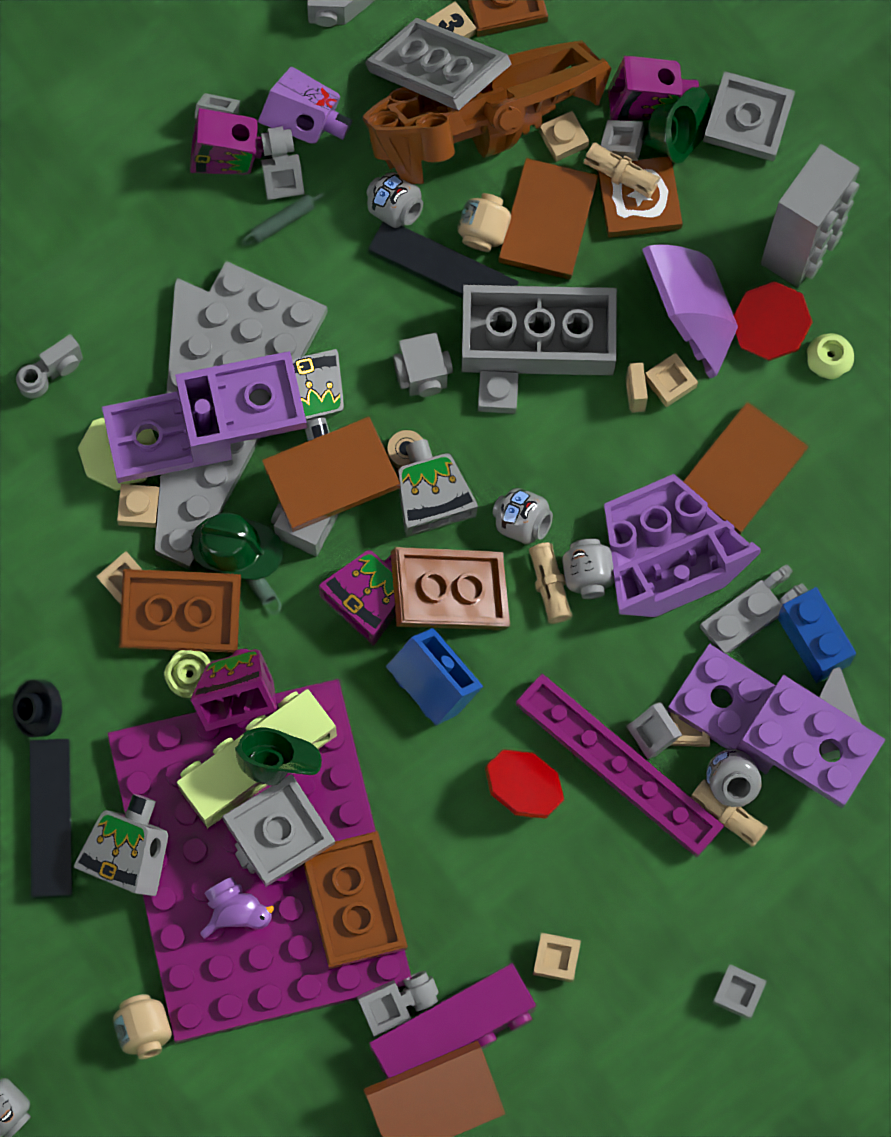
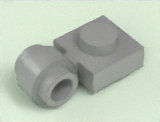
[261,126,304,200]
[16,334,83,398]
[357,971,439,1036]

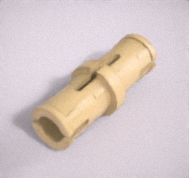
[584,142,660,198]
[529,542,572,624]
[690,779,768,848]

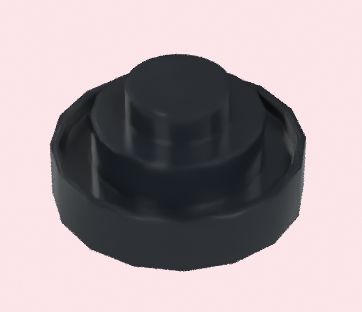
[12,679,63,738]

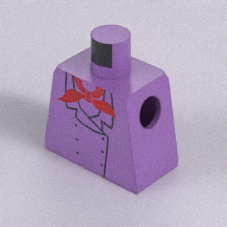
[258,67,353,144]

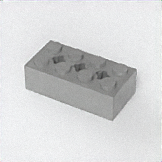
[761,144,860,288]
[461,285,616,375]

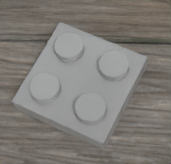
[703,71,795,162]
[223,774,335,887]

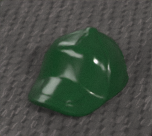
[235,727,322,786]

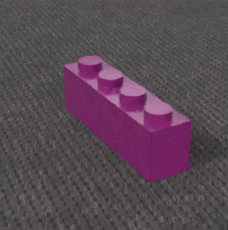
[369,963,537,1079]

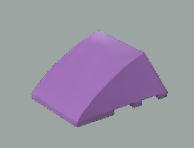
[642,244,738,379]
[604,474,761,617]

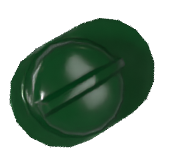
[642,87,712,164]
[191,513,283,580]

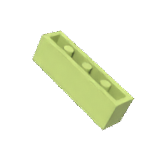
[177,689,337,829]

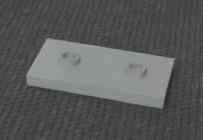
[365,18,511,111]

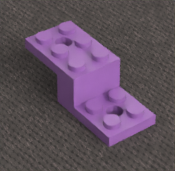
[102,351,307,483]
[666,644,886,808]

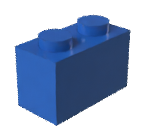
[777,587,857,684]
[386,628,484,726]

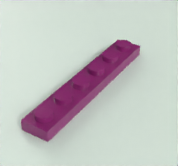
[516,673,724,858]

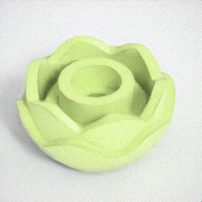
[807,333,854,379]
[164,650,211,698]

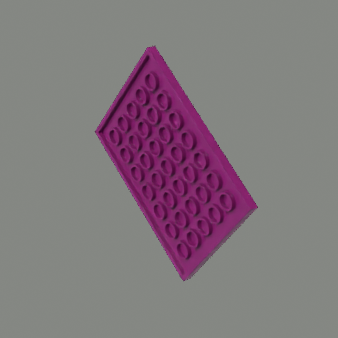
[108,679,412,1044]

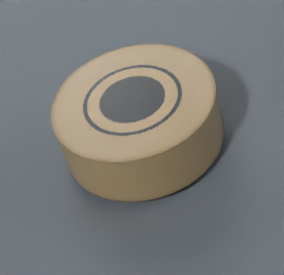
[388,430,423,468]

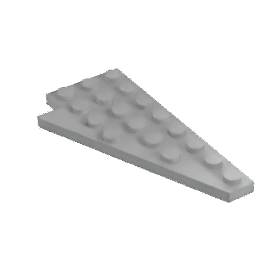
[155,261,328,571]

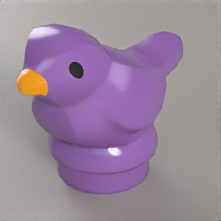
[200,877,274,939]

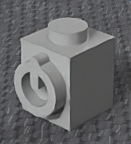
[392,333,453,397]

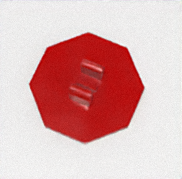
[734,281,813,361]
[485,749,564,819]

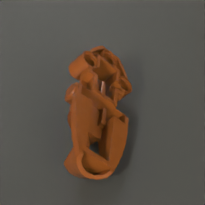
[363,40,612,184]

